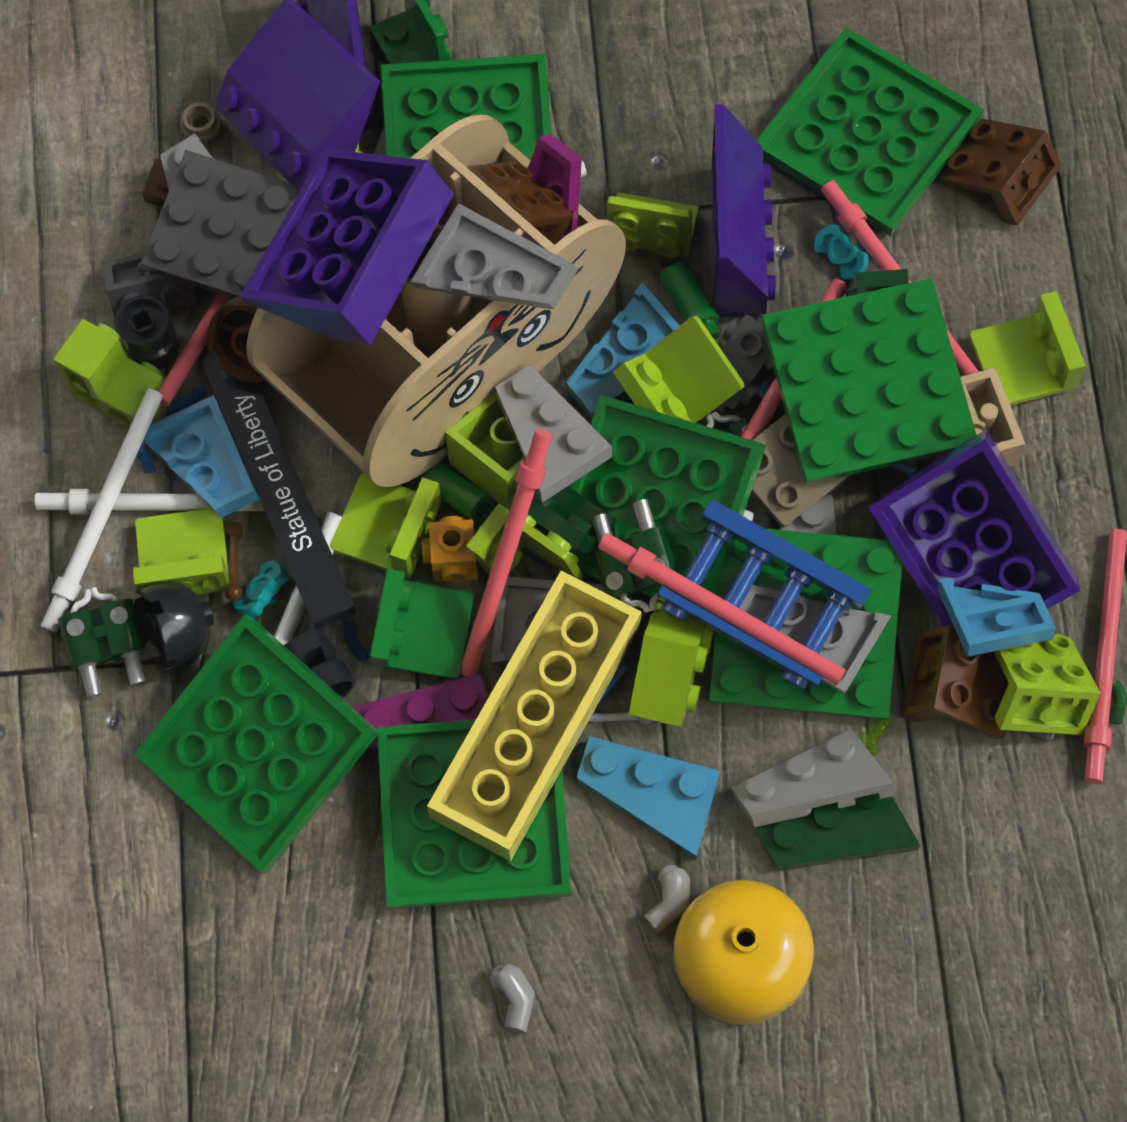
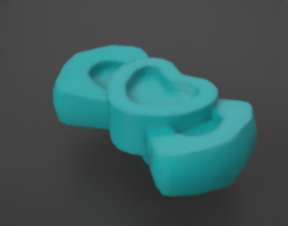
[814,224,869,281]
[233,560,288,618]

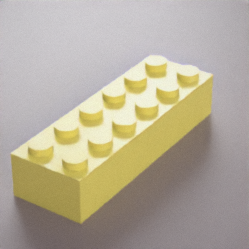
[427,571,642,862]

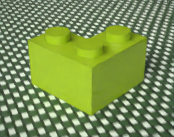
[53,319,163,428]
[628,600,715,727]

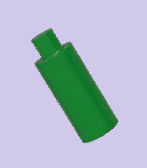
[660,262,721,340]
[420,463,495,524]

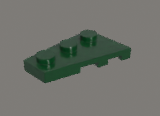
[755,793,921,871]

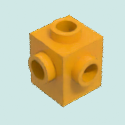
[422,516,478,583]

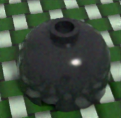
[135,582,214,673]

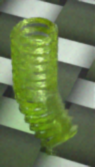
[865,718,892,757]

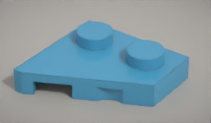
[938,578,1056,657]

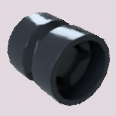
[114,295,179,369]
[284,628,356,698]

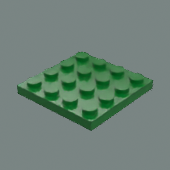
[756,28,984,237]
[381,54,552,160]
[761,278,976,485]
[545,395,766,613]
[709,528,902,720]
[134,615,380,873]
[377,720,572,910]

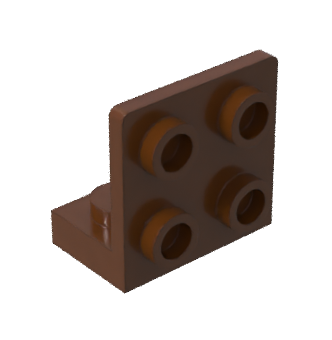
[937,119,1062,226]
[467,161,574,245]
[901,624,1009,739]

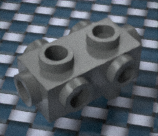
[716,313,774,413]

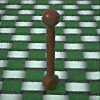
[225,521,243,601]

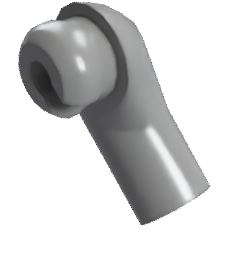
[643,864,691,934]
[490,964,535,1034]

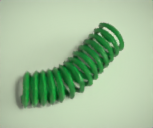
[1109,680,1127,725]

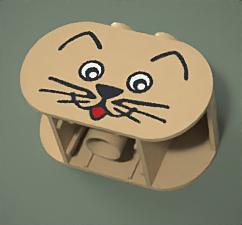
[247,115,626,487]

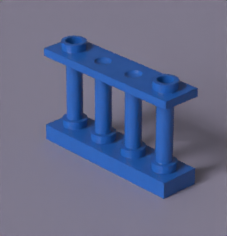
[657,499,872,690]

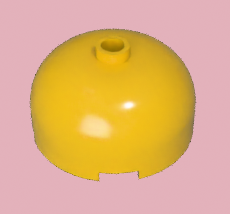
[673,880,814,1025]

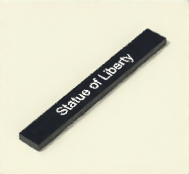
[199,344,357,629]

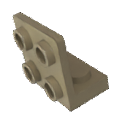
[751,414,849,528]

